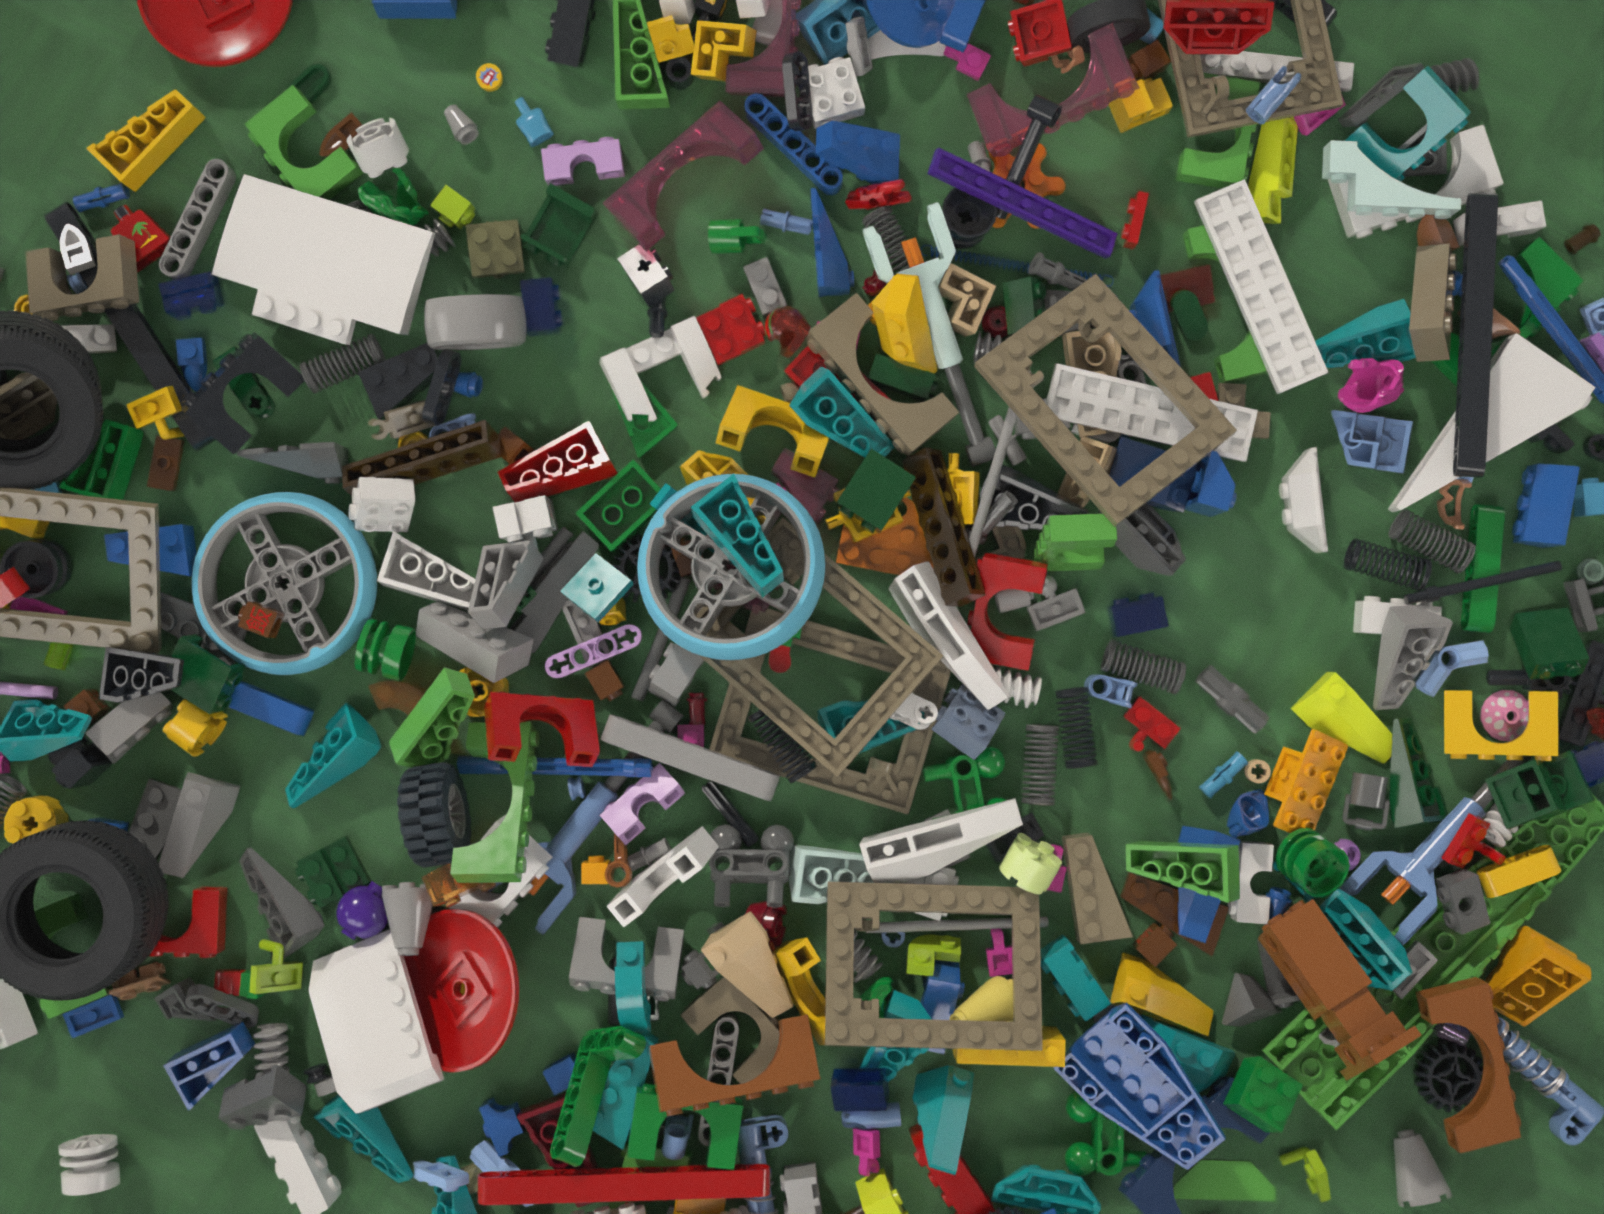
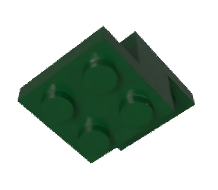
[1485,751,1595,829]

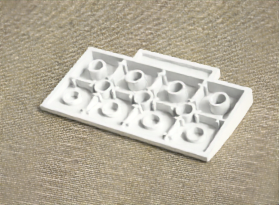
[212,174,435,345]

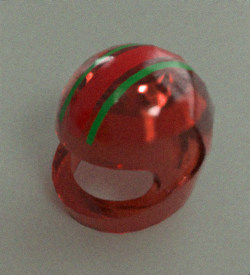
[764,306,811,358]

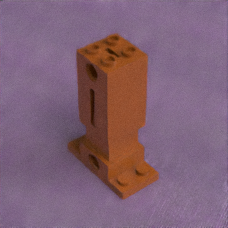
[1258,899,1421,1081]

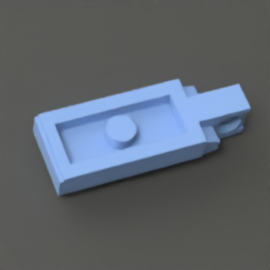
[413,1160,469,1192]

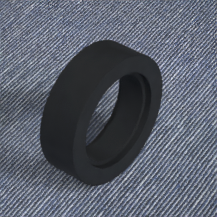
[1068,0,1150,53]

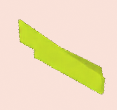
[1248,117,1298,224]

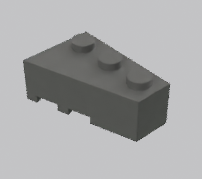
[218,1065,307,1130]

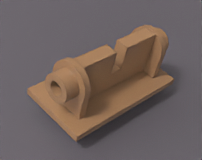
[109,962,171,1000]

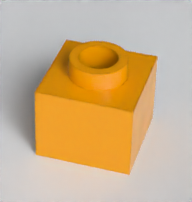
[581,855,611,884]

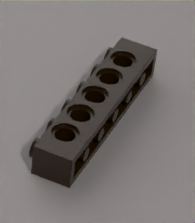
[342,420,501,496]
[902,447,986,607]

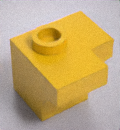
[647,15,694,63]

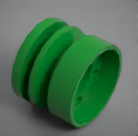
[355,618,416,682]
[1276,828,1350,898]

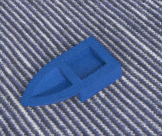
[176,338,207,392]

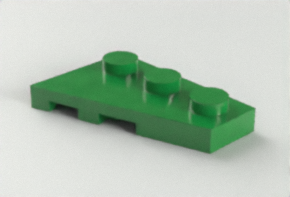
[608,380,679,459]

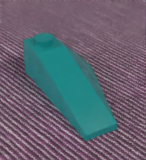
[789,367,895,457]
[285,703,381,809]
[313,1094,414,1183]

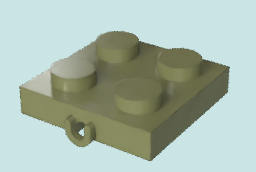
[466,219,525,279]

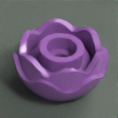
[1334,839,1361,871]

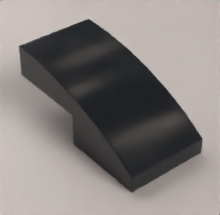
[986,812,1044,862]

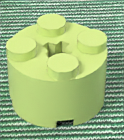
[999,833,1062,894]

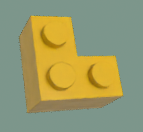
[691,20,756,82]
[1109,78,1173,133]

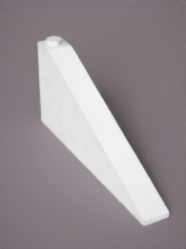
[1388,333,1595,512]

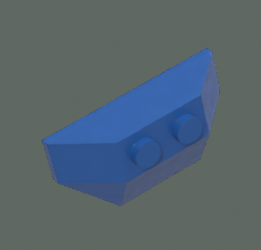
[1129,270,1181,367]

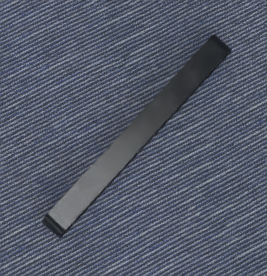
[1453,193,1498,478]
[44,201,216,451]

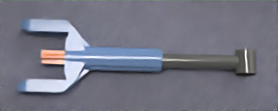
[482,699,684,935]
[1340,755,1532,946]

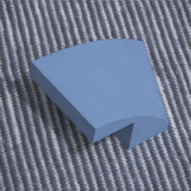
[1331,410,1413,474]

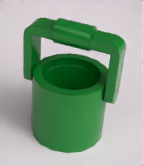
[708,219,767,254]

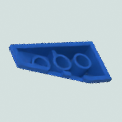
[1177,826,1240,943]

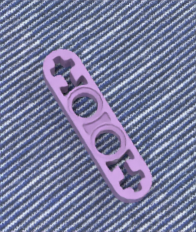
[545,624,643,678]

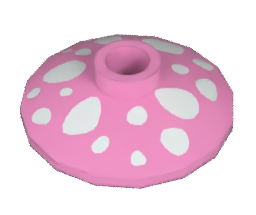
[1480,690,1528,741]

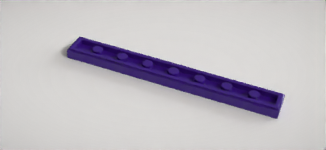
[927,148,1118,259]

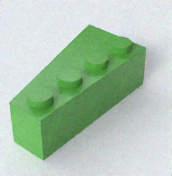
[1126,841,1240,903]

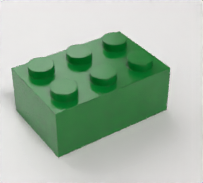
[576,459,661,553]

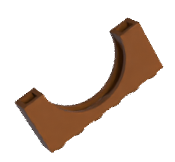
[1416,977,1521,1153]
[648,1014,820,1116]

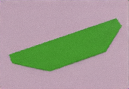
[1174,1160,1276,1201]

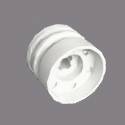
[59,1134,121,1196]

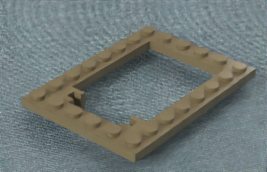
[1158,0,1343,138]
[974,274,1237,527]
[0,487,162,653]
[697,518,944,778]
[709,604,951,814]
[825,882,1043,1051]

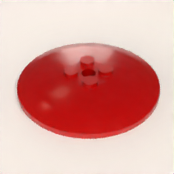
[137,0,293,67]
[404,909,519,1072]

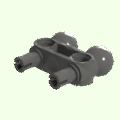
[709,824,794,908]

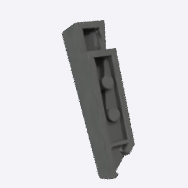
[509,531,599,653]

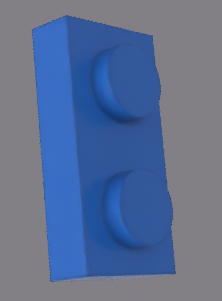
[62,994,125,1038]

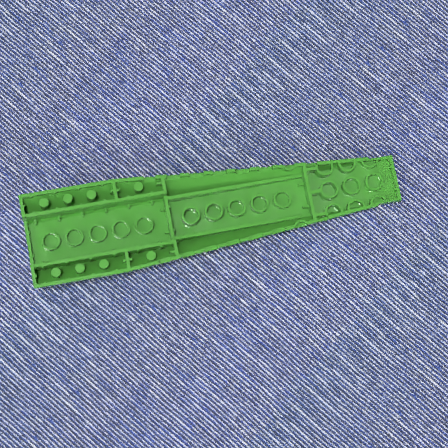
[1262,795,1604,1130]

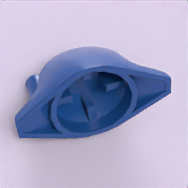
[1226,789,1269,838]

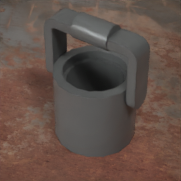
[1342,772,1389,831]

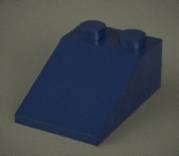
[1109,437,1198,513]

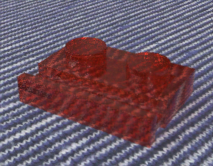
[1160,264,1215,312]

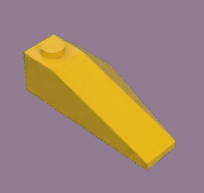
[1110,953,1214,1037]

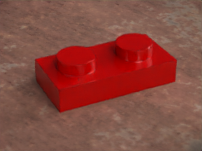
[1121,191,1149,249]

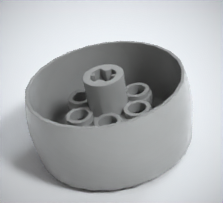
[424,294,526,350]

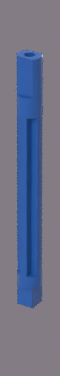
[1498,255,1604,404]
[457,755,653,777]

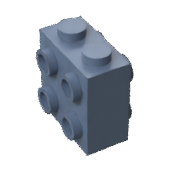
[932,683,1006,760]

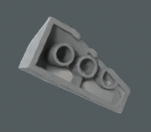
[1373,605,1453,710]

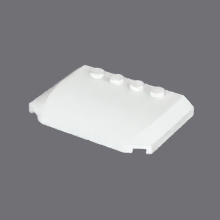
[309,930,444,1114]

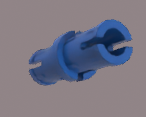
[73,182,130,213]

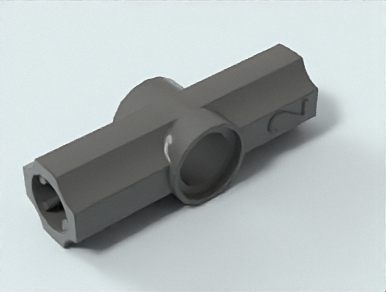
[1195,665,1270,734]

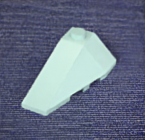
[789,845,874,904]

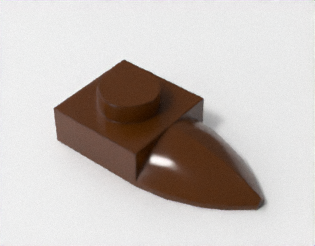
[319,112,362,156]
[1142,750,1172,801]

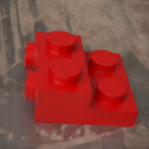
[1008,0,1073,67]
[696,294,767,366]

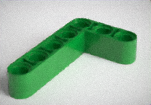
[550,1026,646,1167]

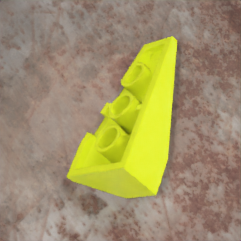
[1290,672,1393,764]

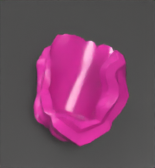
[1338,358,1404,413]

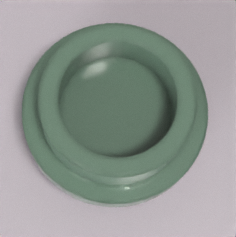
[1576,559,1604,585]

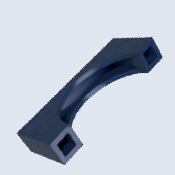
[1118,1076,1270,1214]

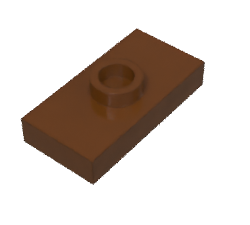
[147,436,185,492]

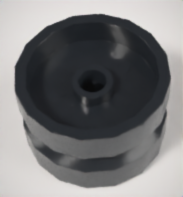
[0,538,73,599]

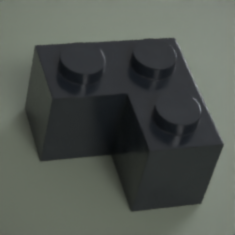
[48,734,113,789]

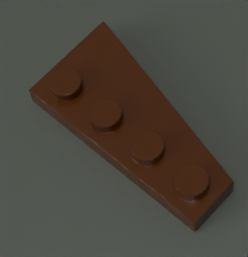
[1120,872,1229,957]

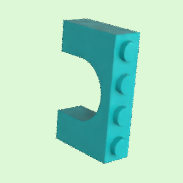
[1345,66,1471,182]

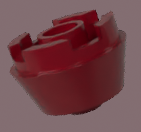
[744,901,787,952]

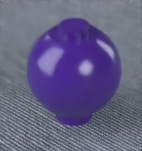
[336,881,388,940]

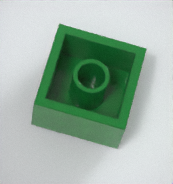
[1223,1056,1303,1133]

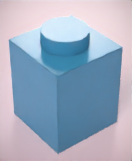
[1573,478,1604,517]

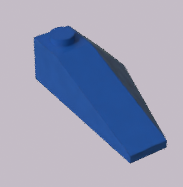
[810,188,854,297]

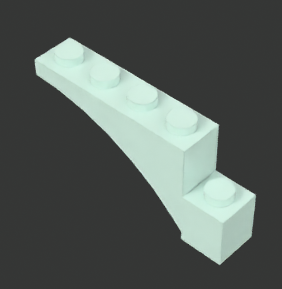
[1322,140,1461,219]

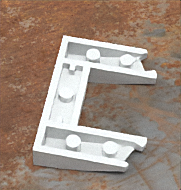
[599,316,721,422]

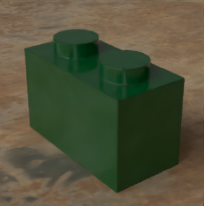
[1003,276,1046,335]

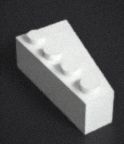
[254,1116,342,1214]

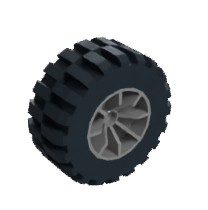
[397,762,472,868]

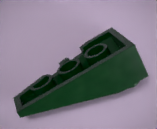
[1389,718,1448,828]

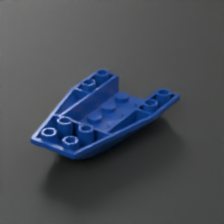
[1053,1002,1226,1170]

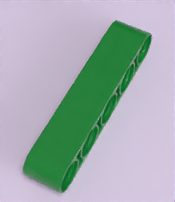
[1461,503,1505,633]

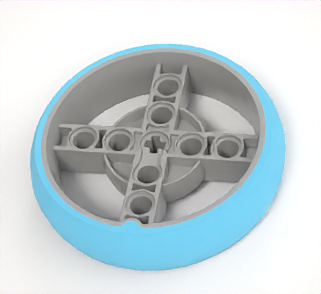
[637,474,825,660]
[192,492,377,675]

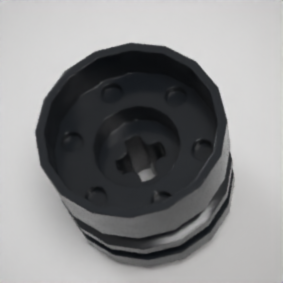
[940,188,997,250]

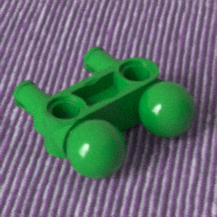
[923,746,1006,820]
[1064,1091,1147,1176]

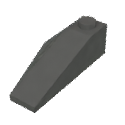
[237,442,348,484]
[239,848,325,959]

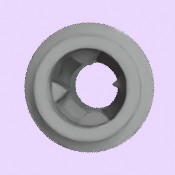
[444,105,479,145]

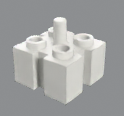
[493,495,558,550]

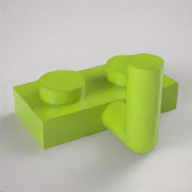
[250,939,303,994]
[1279,1147,1331,1203]

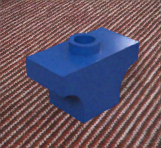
[479,1098,526,1157]

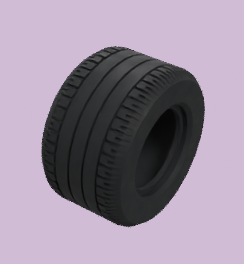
[0,310,103,490]
[0,820,169,1001]

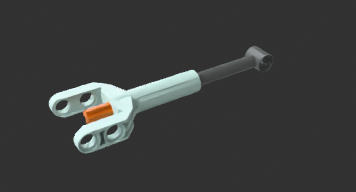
[862,202,996,467]

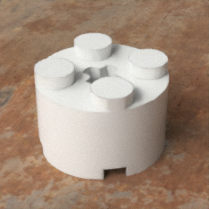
[347,118,409,178]

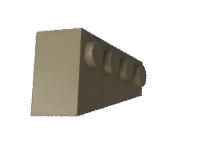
[1409,243,1457,362]
[1061,832,1133,944]

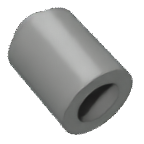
[994,589,1034,613]

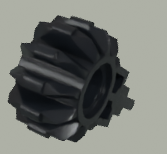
[1486,665,1577,699]

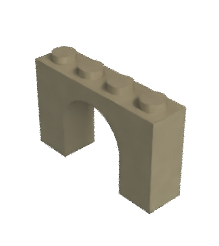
[26,234,139,321]
[680,975,780,1084]

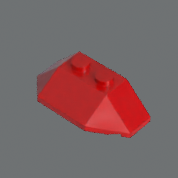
[1163,0,1274,55]

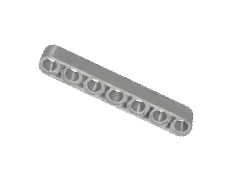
[601,714,780,801]

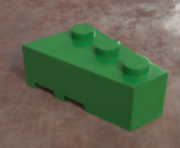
[59,419,145,500]

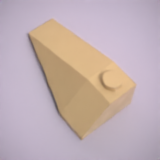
[701,911,794,1018]

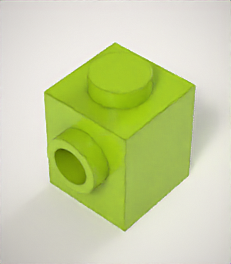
[430,185,475,230]

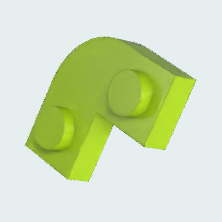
[907,935,961,976]

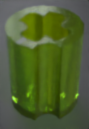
[43,642,74,671]

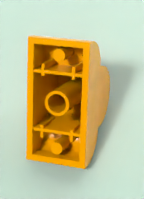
[1485,926,1592,1027]

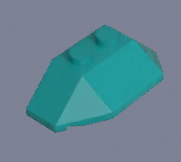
[1319,889,1413,991]
[1141,1014,1235,1093]
[991,1165,1101,1214]

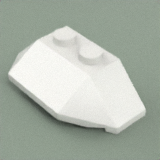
[1279,447,1328,553]

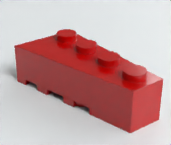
[497,421,618,503]
[908,1123,996,1214]

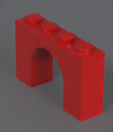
[967,553,1048,670]
[484,692,600,767]
[149,886,227,958]

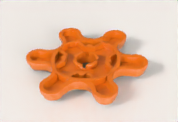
[989,142,1066,229]

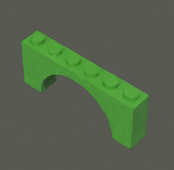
[1182,225,1268,383]
[450,722,539,883]

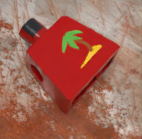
[111,205,171,273]

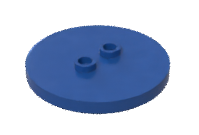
[866,0,956,48]

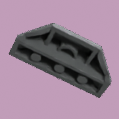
[1099,503,1186,576]

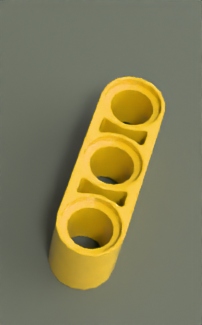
[1476,845,1561,898]

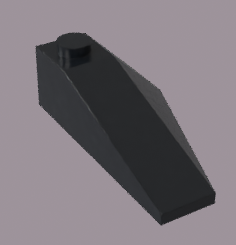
[978,465,1088,530]
[99,647,184,703]

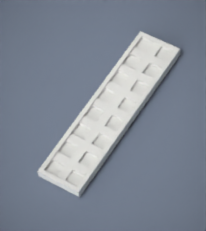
[1194,179,1328,394]
[1046,364,1258,462]

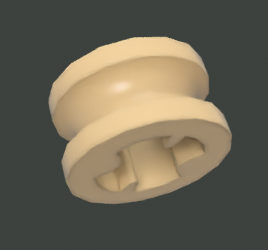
[1244,759,1271,783]

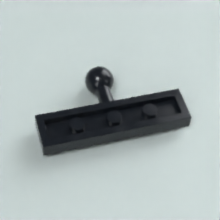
[1558,640,1604,747]

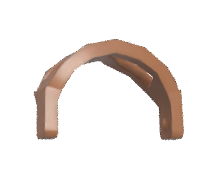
[1050,45,1085,74]
[1437,479,1472,530]

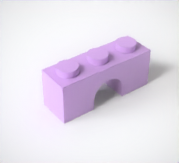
[541,137,625,186]
[600,763,685,845]

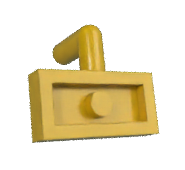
[126,386,184,440]

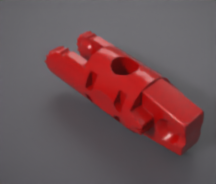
[845,179,912,209]

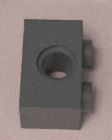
[1436,868,1491,935]

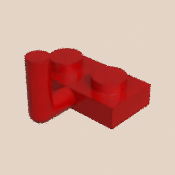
[1122,696,1181,751]
[1442,813,1506,868]

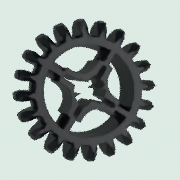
[612,535,681,604]
[1412,1040,1483,1112]

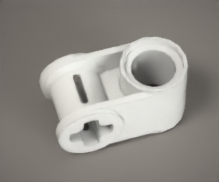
[890,693,938,730]

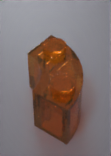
[368,681,427,715]
[422,863,496,908]

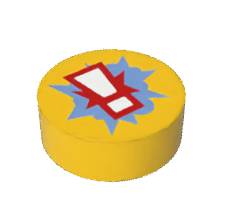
[476,63,503,92]

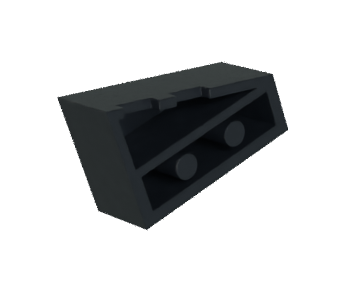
[545,0,596,68]
[358,343,440,420]

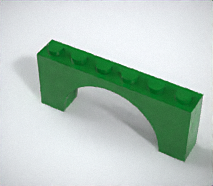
[1431,237,1584,387]

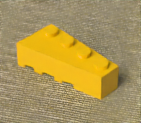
[86,89,206,192]

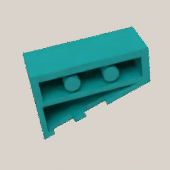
[1040,934,1111,1022]

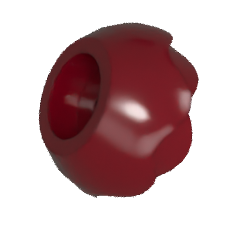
[862,269,887,296]
[982,306,1008,338]

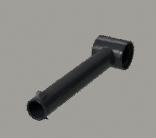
[996,94,1062,219]

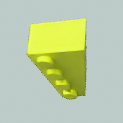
[855,1168,910,1214]

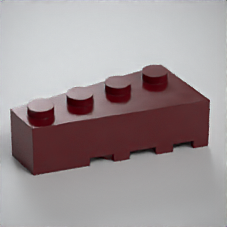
[517,1093,598,1208]

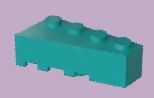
[691,473,784,598]
[593,1032,659,1149]

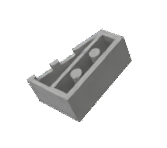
[468,540,544,629]
[85,692,173,764]

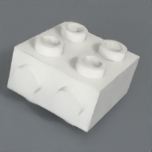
[808,57,865,129]
[349,477,415,533]

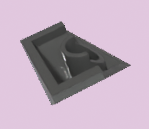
[1398,124,1447,177]
[1222,973,1283,1027]
[154,977,216,1021]

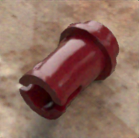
[686,693,707,725]

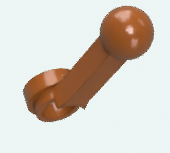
[605,833,632,888]

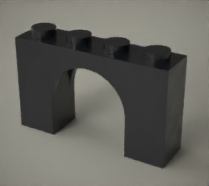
[181,332,305,455]

